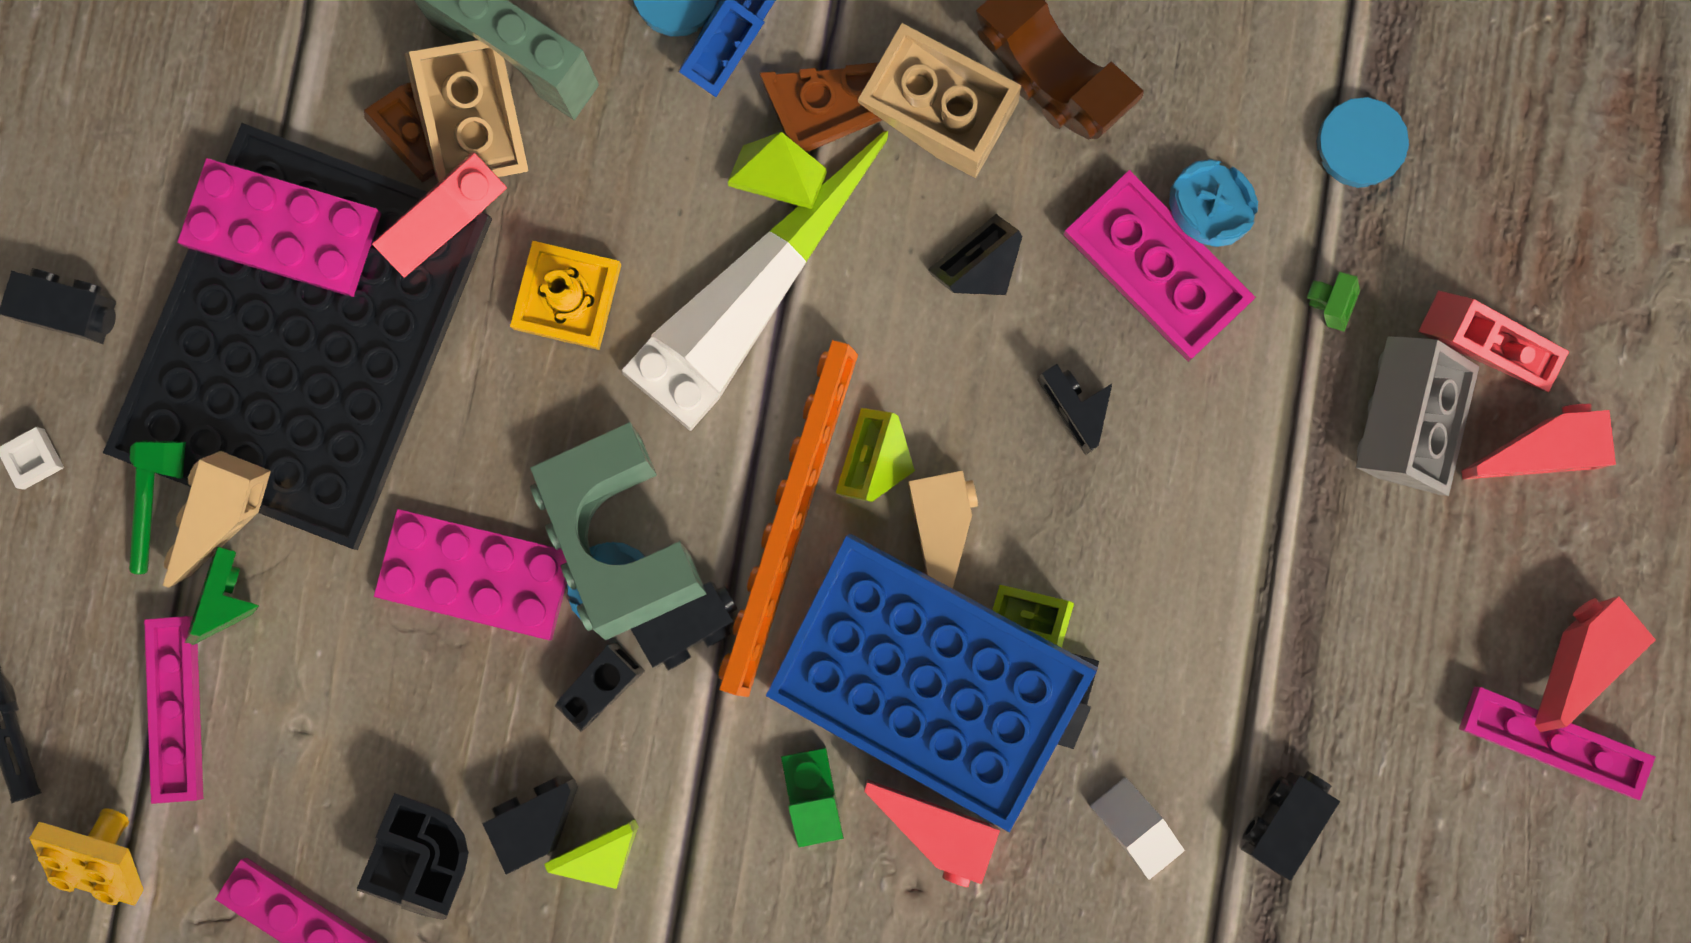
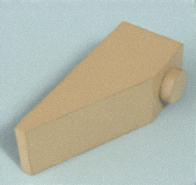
[908,471,978,589]

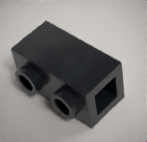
[0,268,116,344]
[631,581,738,671]
[1241,771,1340,881]

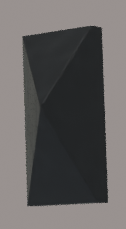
[928,214,1023,295]

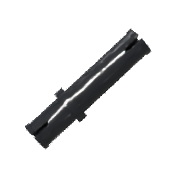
[0,666,42,804]

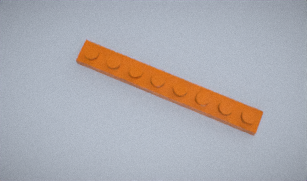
[719,340,858,697]

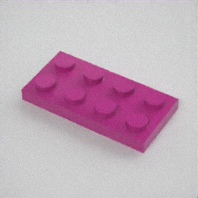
[177,158,381,297]
[1063,170,1256,362]
[374,509,567,640]

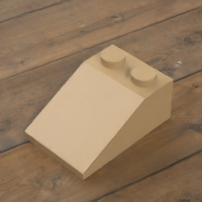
[858,23,1021,178]
[404,40,528,183]

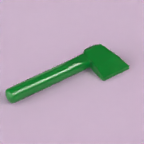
[129,441,186,575]

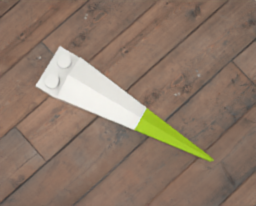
[622,131,888,431]

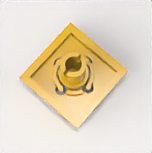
[510,240,621,350]
[29,808,144,906]

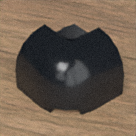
[357,793,469,920]

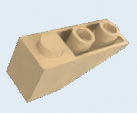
[163,451,271,588]

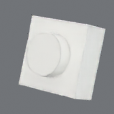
[0,427,64,490]

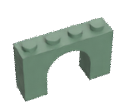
[414,0,599,120]
[530,422,707,640]

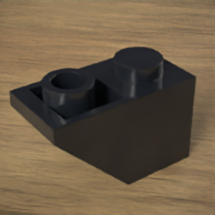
[482,776,578,875]

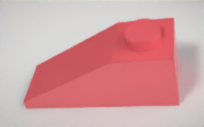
[372,152,507,278]
[1418,290,1569,392]
[1461,404,1616,480]
[1534,596,1656,732]
[864,779,1000,887]

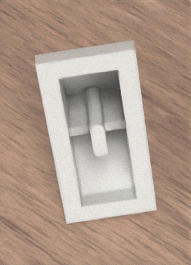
[1090,777,1185,879]

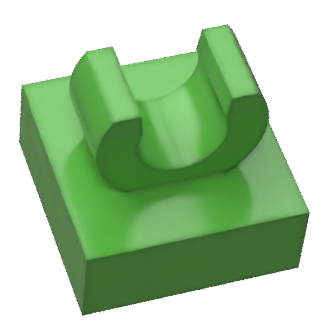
[1307,272,1360,332]

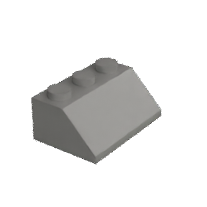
[1356,336,1479,496]

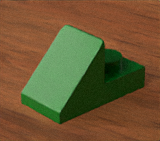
[185,547,259,645]
[781,747,844,848]

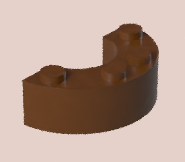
[976,0,1144,140]

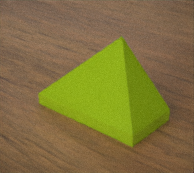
[728,132,827,209]
[835,408,915,502]
[544,819,639,889]

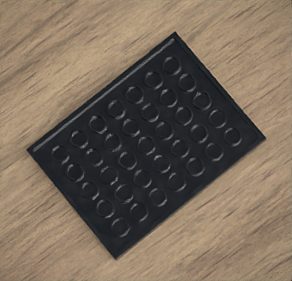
[103,123,492,550]

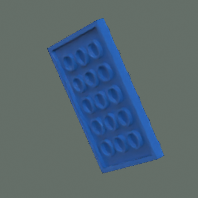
[766,534,1098,832]

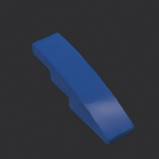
[678,0,776,97]

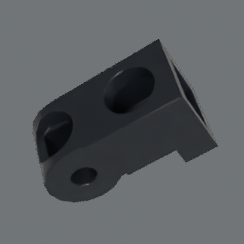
[555,642,645,732]

